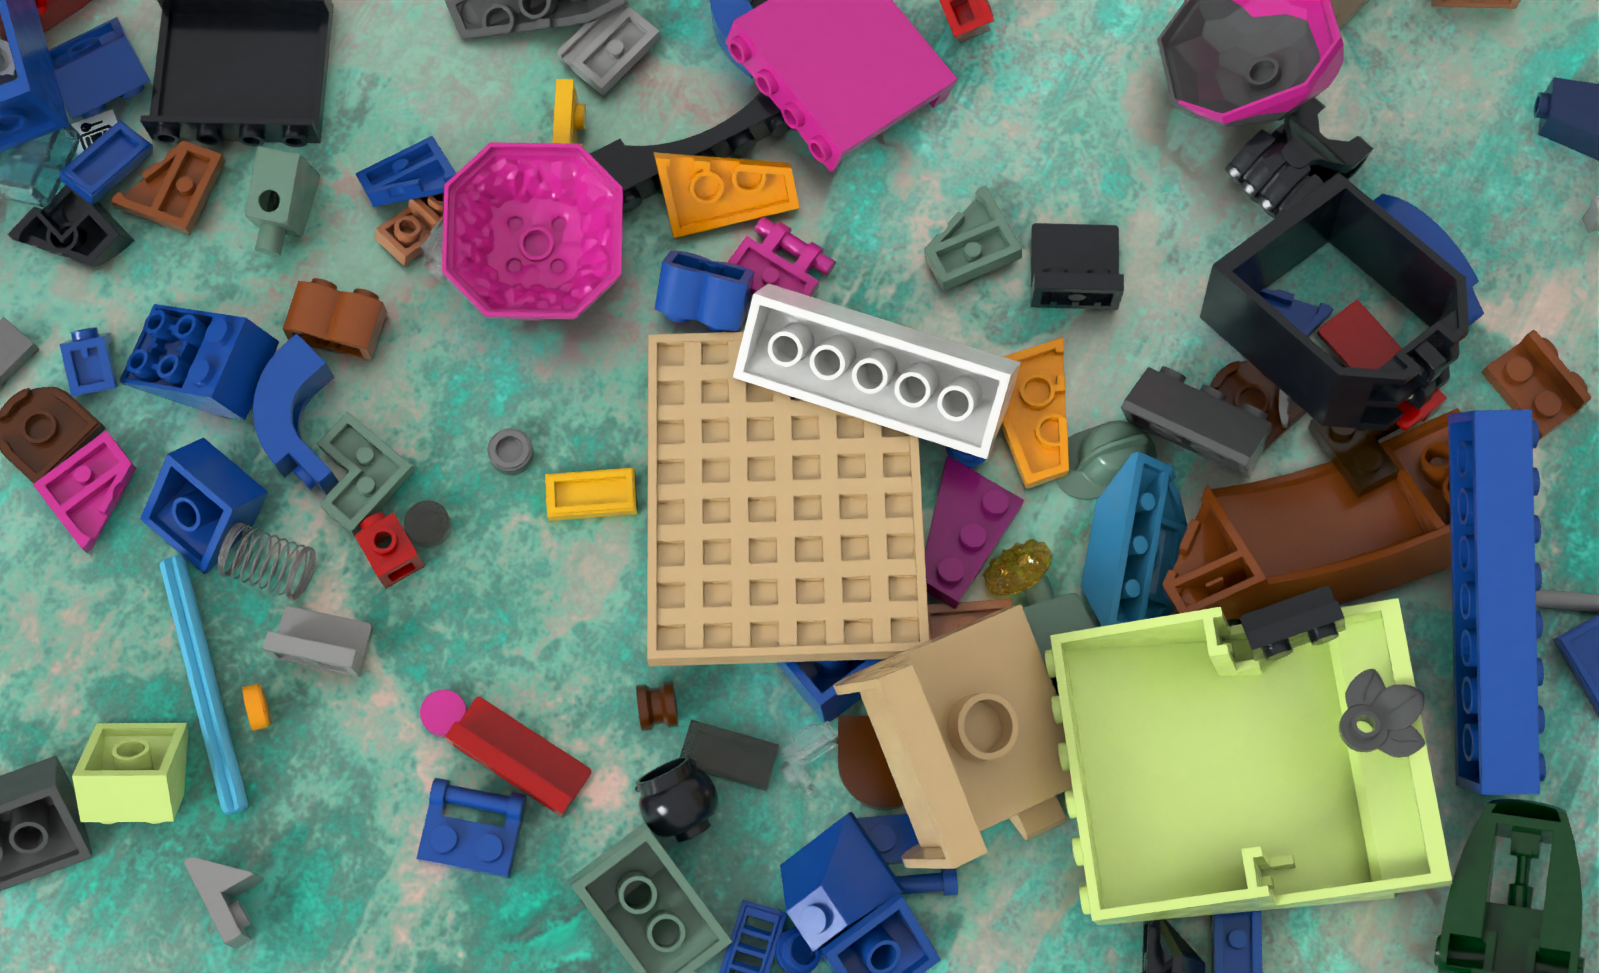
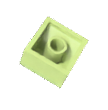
[72,723,189,824]

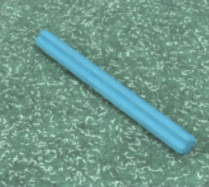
[160,555,248,815]

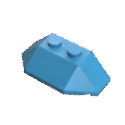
[1081,451,1188,626]

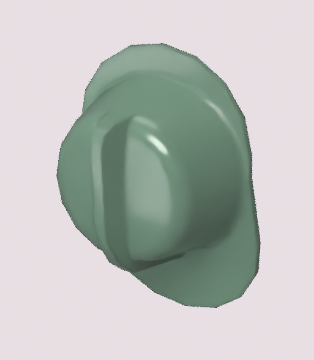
[1055,420,1157,500]

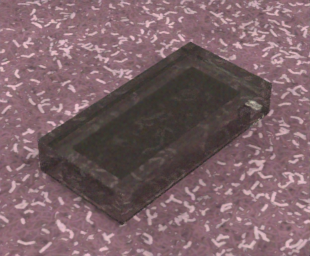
[680,720,780,791]

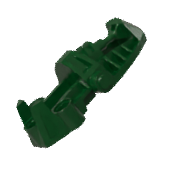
[1434,799,1585,973]

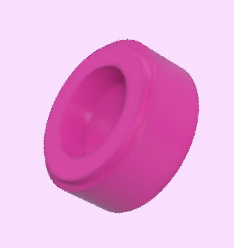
[420,690,468,738]

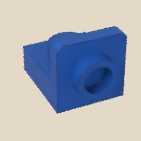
[59,327,119,396]

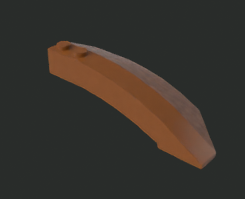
[1162,408,1461,620]

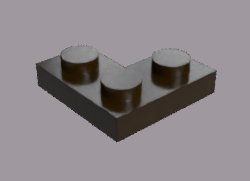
[1308,419,1400,498]

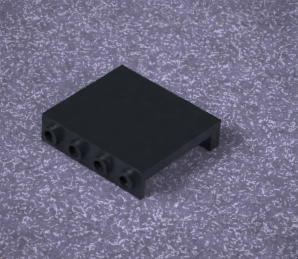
[140,0,334,147]

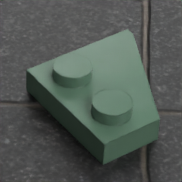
[924,185,1022,292]

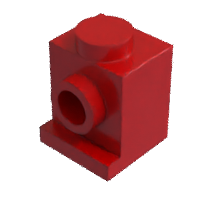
[939,0,995,43]
[354,512,425,589]

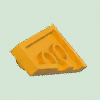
[653,152,800,238]
[1001,337,1069,489]

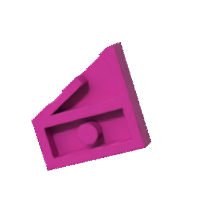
[33,430,136,553]

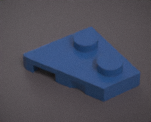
[355,136,456,207]

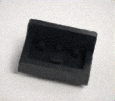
[1240,586,1346,661]

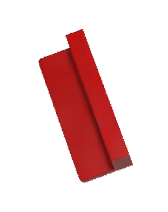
[1317,299,1447,431]
[445,697,591,817]

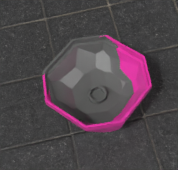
[1157,0,1344,127]

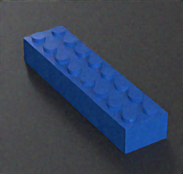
[1448,410,1546,795]

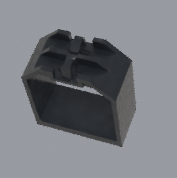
[1200,172,1469,431]

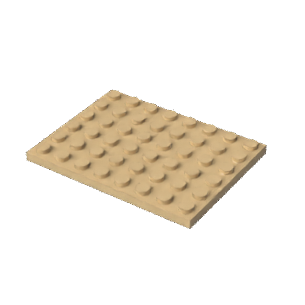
[647,326,929,666]

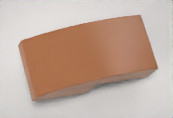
[375,193,444,266]

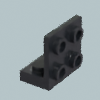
[1030,223,1124,310]

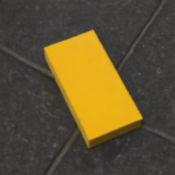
[545,467,638,521]

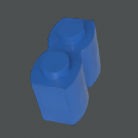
[655,250,754,332]

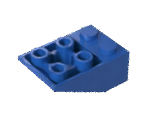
[119,304,279,420]

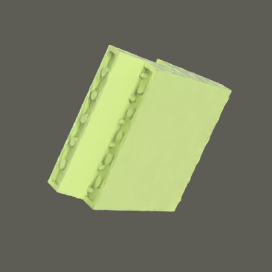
[1045,598,1452,925]

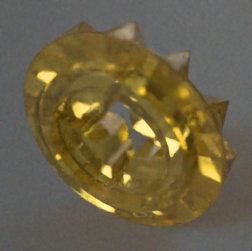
[983,539,1053,595]

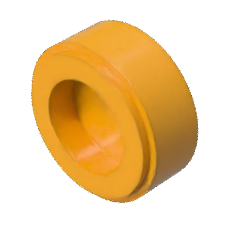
[242,683,271,731]

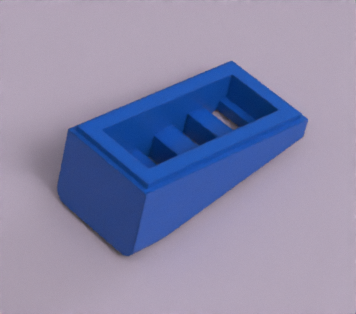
[719,900,788,973]

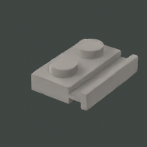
[557,5,661,96]

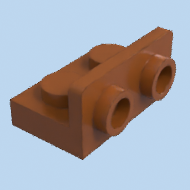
[1481,330,1591,440]

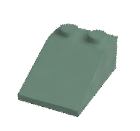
[569,823,732,973]

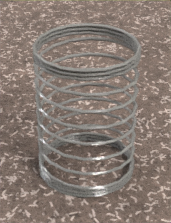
[218,522,316,601]

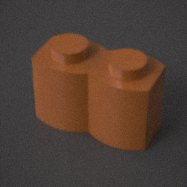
[283,278,387,360]

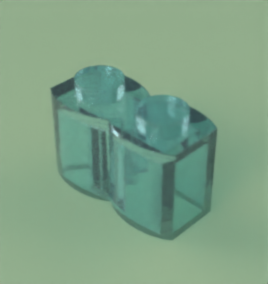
[0,123,80,208]

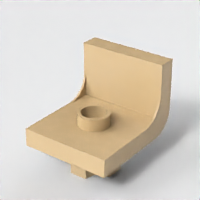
[833,604,1072,869]

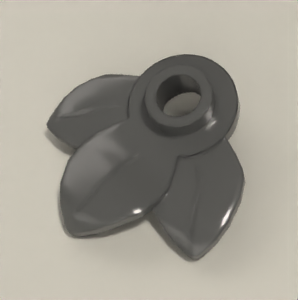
[1339,669,1425,758]

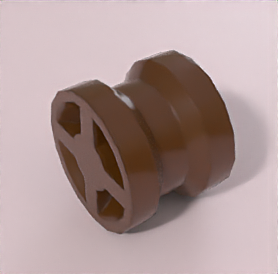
[636,681,679,731]

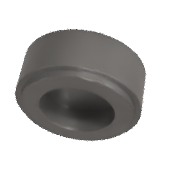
[487,428,534,475]

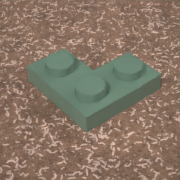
[317,411,415,536]

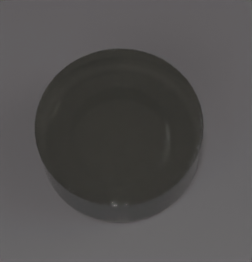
[404,500,451,548]

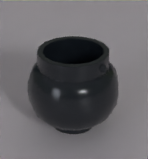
[635,755,718,842]

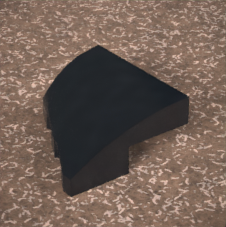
[8,185,135,267]

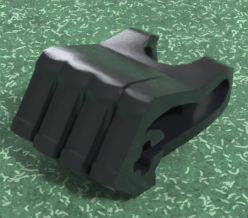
[1225,98,1374,218]

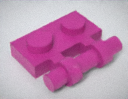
[727,217,836,297]

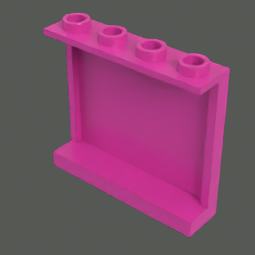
[725,0,958,173]

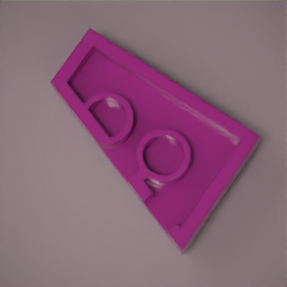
[925,455,1024,609]

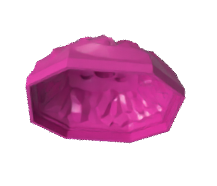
[442,142,623,321]

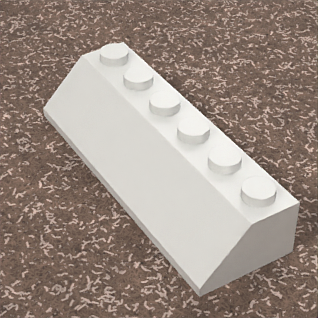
[733,283,1021,459]

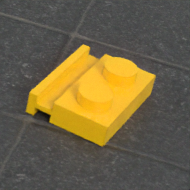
[552,79,586,148]

